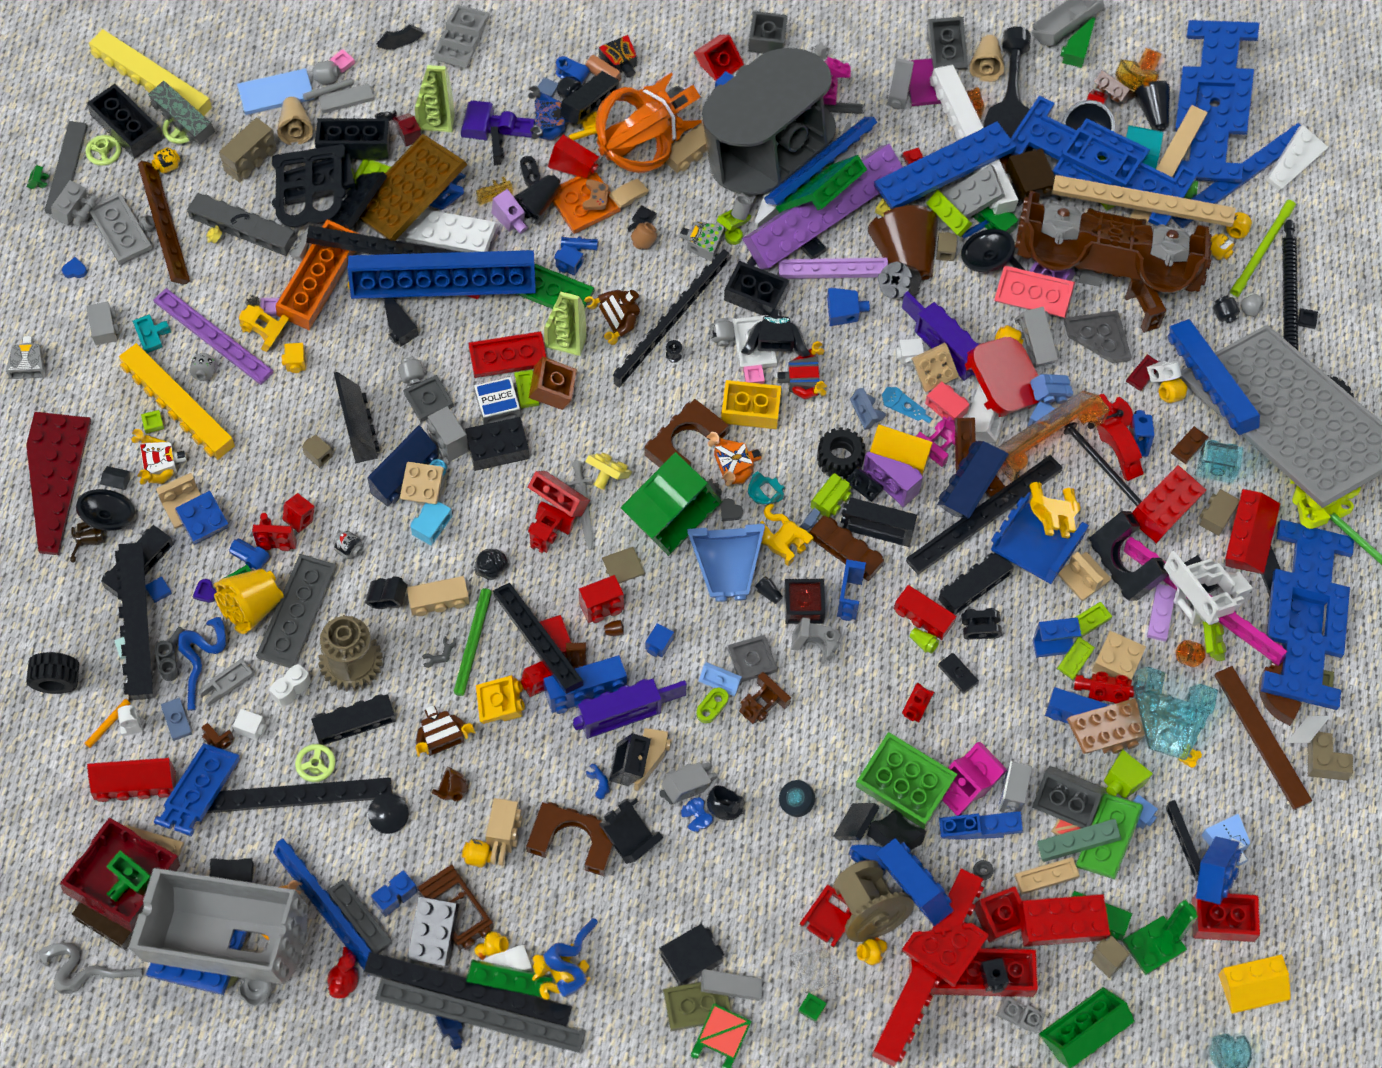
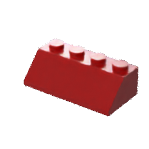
[1225,489,1281,574]
[87,758,176,802]

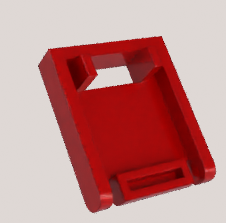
[799,884,852,948]

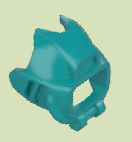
[748,471,785,504]

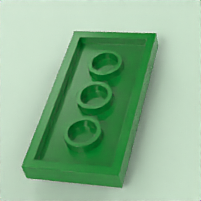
[516,264,595,309]

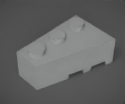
[1014,307,1059,368]

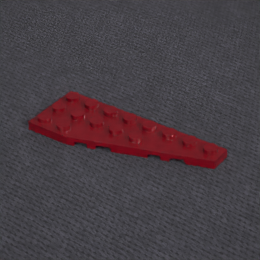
[26,412,91,556]

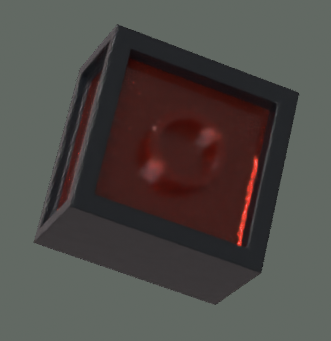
[784,579,825,624]

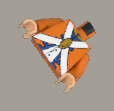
[706,432,761,486]

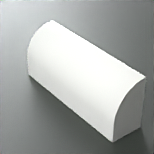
[967,384,1005,443]

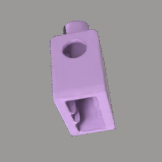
[491,189,528,234]

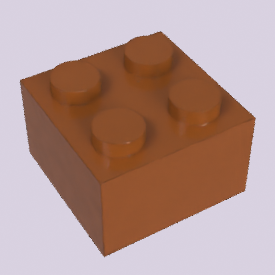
[529,357,577,410]

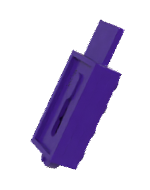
[902,291,979,381]
[572,679,687,739]

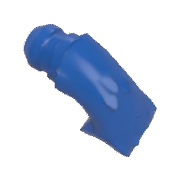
[586,764,610,800]

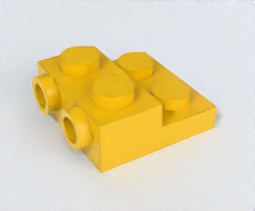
[476,675,525,724]

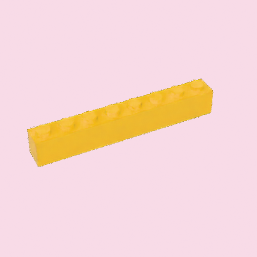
[119,343,235,460]

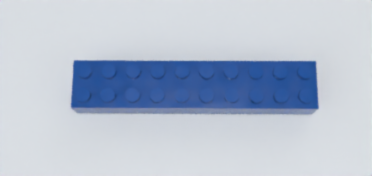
[347,250,536,299]

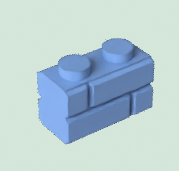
[1030,374,1073,404]

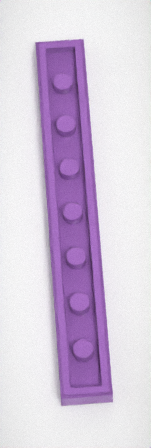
[153,288,274,385]

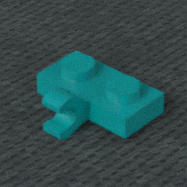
[132,314,171,353]

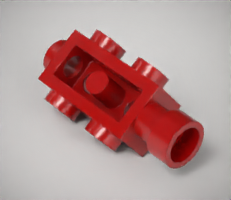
[1074,671,1135,704]

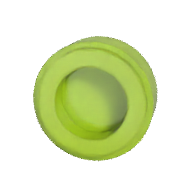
[725,228,743,245]

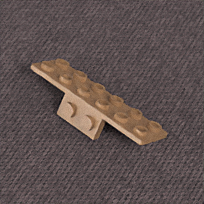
[1067,692,1176,754]

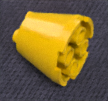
[214,569,284,634]

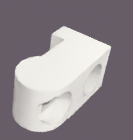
[1147,361,1182,383]
[117,705,142,736]

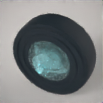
[779,780,815,817]

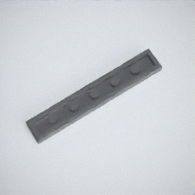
[45,121,88,214]

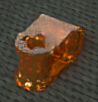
[966,87,984,119]

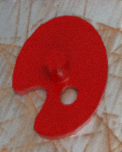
[1095,394,1133,427]

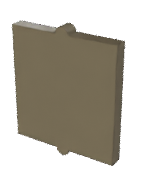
[602,547,645,583]

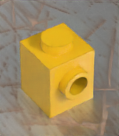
[281,343,306,373]

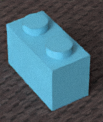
[410,501,453,546]

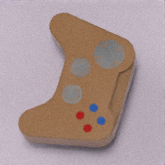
[582,179,609,210]

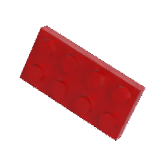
[468,331,546,378]

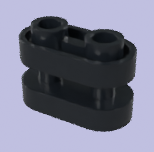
[961,608,1002,640]

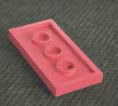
[994,265,1075,318]

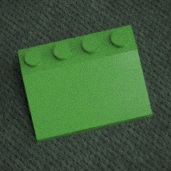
[856,732,957,829]

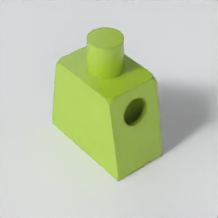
[1104,750,1153,798]

